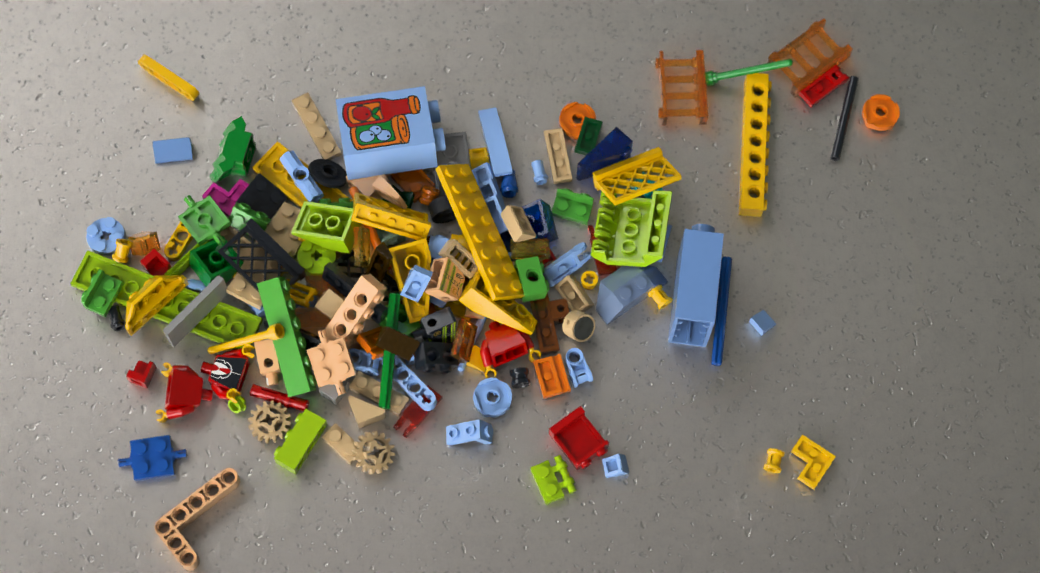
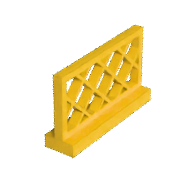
[593,147,682,205]
[351,192,431,240]

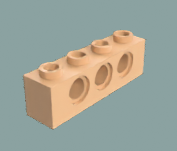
[325,274,387,348]

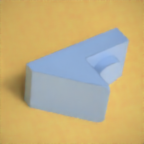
[400,265,433,302]

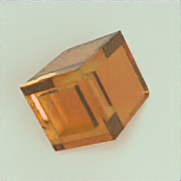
[128,231,161,256]

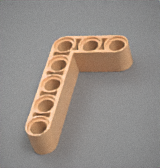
[155,468,240,571]

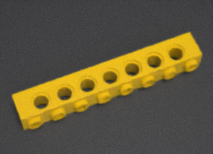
[739,73,772,217]

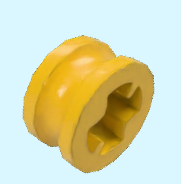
[581,271,598,290]

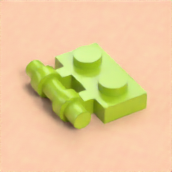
[530,455,577,505]

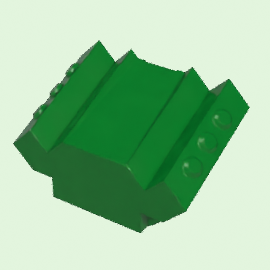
[209,116,256,183]

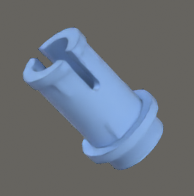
[531,160,548,185]

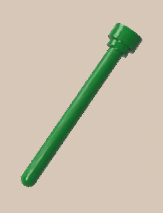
[705,59,793,86]

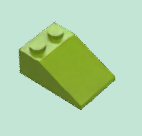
[291,201,362,254]

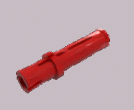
[250,384,309,411]

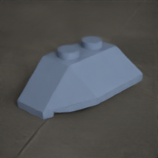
[596,265,668,325]

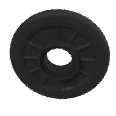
[308,159,347,188]

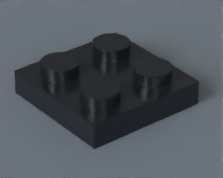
[235,173,288,219]

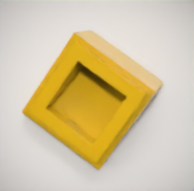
[468,147,489,170]
[466,345,486,372]

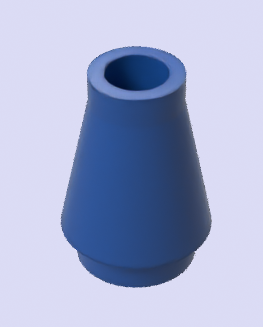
[500,169,519,198]

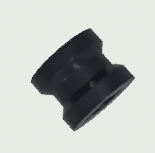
[509,367,531,388]

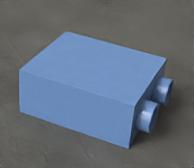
[668,224,724,347]

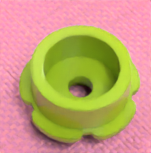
[228,395,246,413]

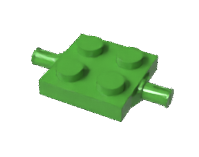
[178,195,231,246]

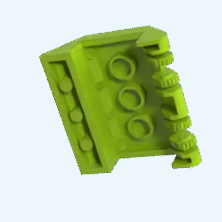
[591,190,672,267]

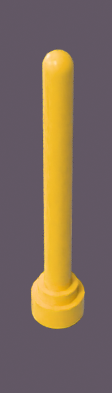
[207,323,285,354]

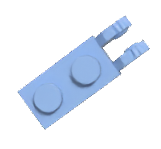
[543,242,592,287]

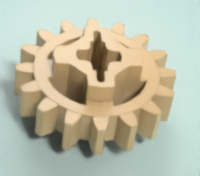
[248,400,292,444]
[351,431,395,474]

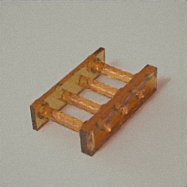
[768,18,853,98]
[655,50,708,126]

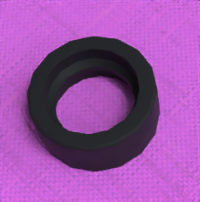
[428,195,456,223]

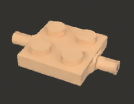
[307,329,357,396]

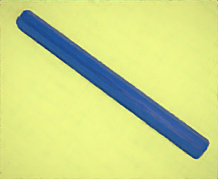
[711,256,732,366]

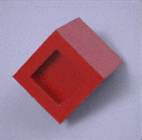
[140,248,171,276]
[126,361,157,388]

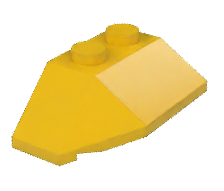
[125,275,189,336]

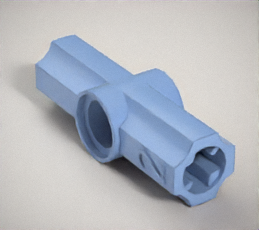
[279,150,324,203]

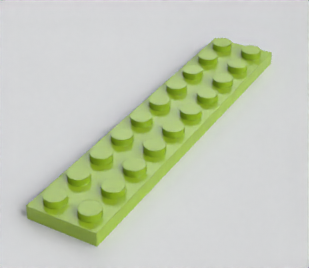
[70,250,263,349]

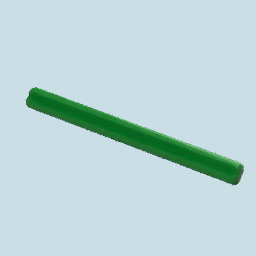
[379,293,401,409]

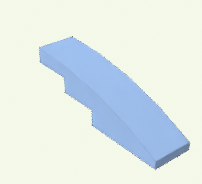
[478,107,513,177]
[472,162,508,234]

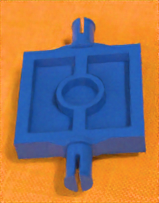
[118,435,187,481]

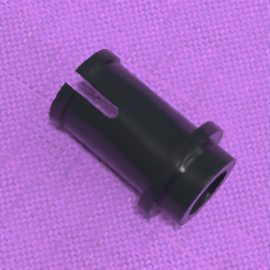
[108,305,125,331]

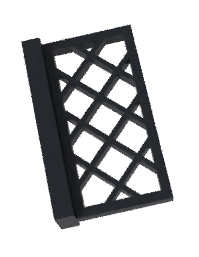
[218,218,306,292]
[322,248,403,324]

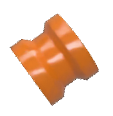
[419,186,440,205]

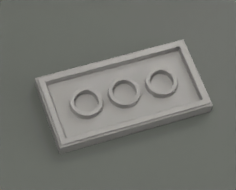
[433,132,471,198]
[163,276,228,347]

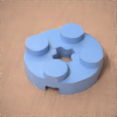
[86,217,126,256]
[473,378,512,417]

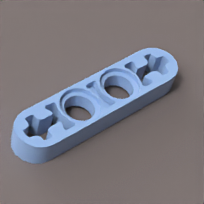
[382,355,437,411]

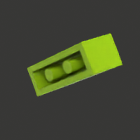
[274,409,327,474]

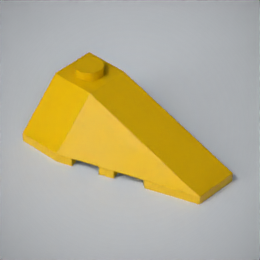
[388,238,431,323]
[458,270,538,335]

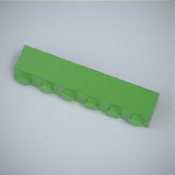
[257,277,317,397]

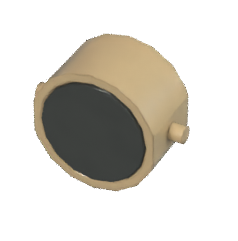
[562,310,595,342]

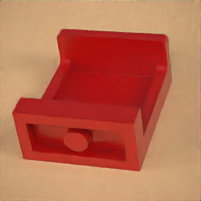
[549,406,609,470]

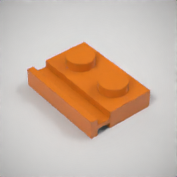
[391,169,435,203]
[356,326,384,360]
[533,354,571,399]

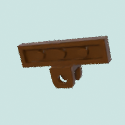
[530,277,570,354]

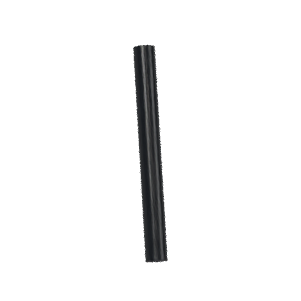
[830,76,859,161]

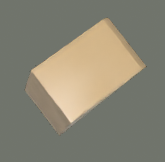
[348,395,387,429]

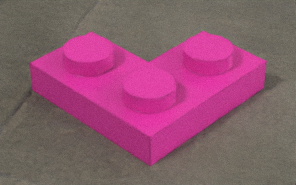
[202,178,249,217]

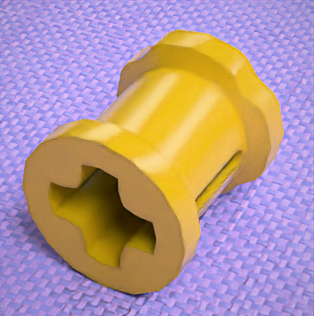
[112,238,133,263]
[648,285,673,310]
[763,448,785,473]

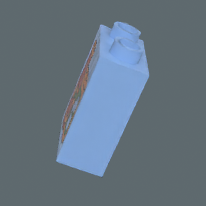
[336,86,446,180]

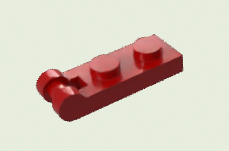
[799,64,849,107]

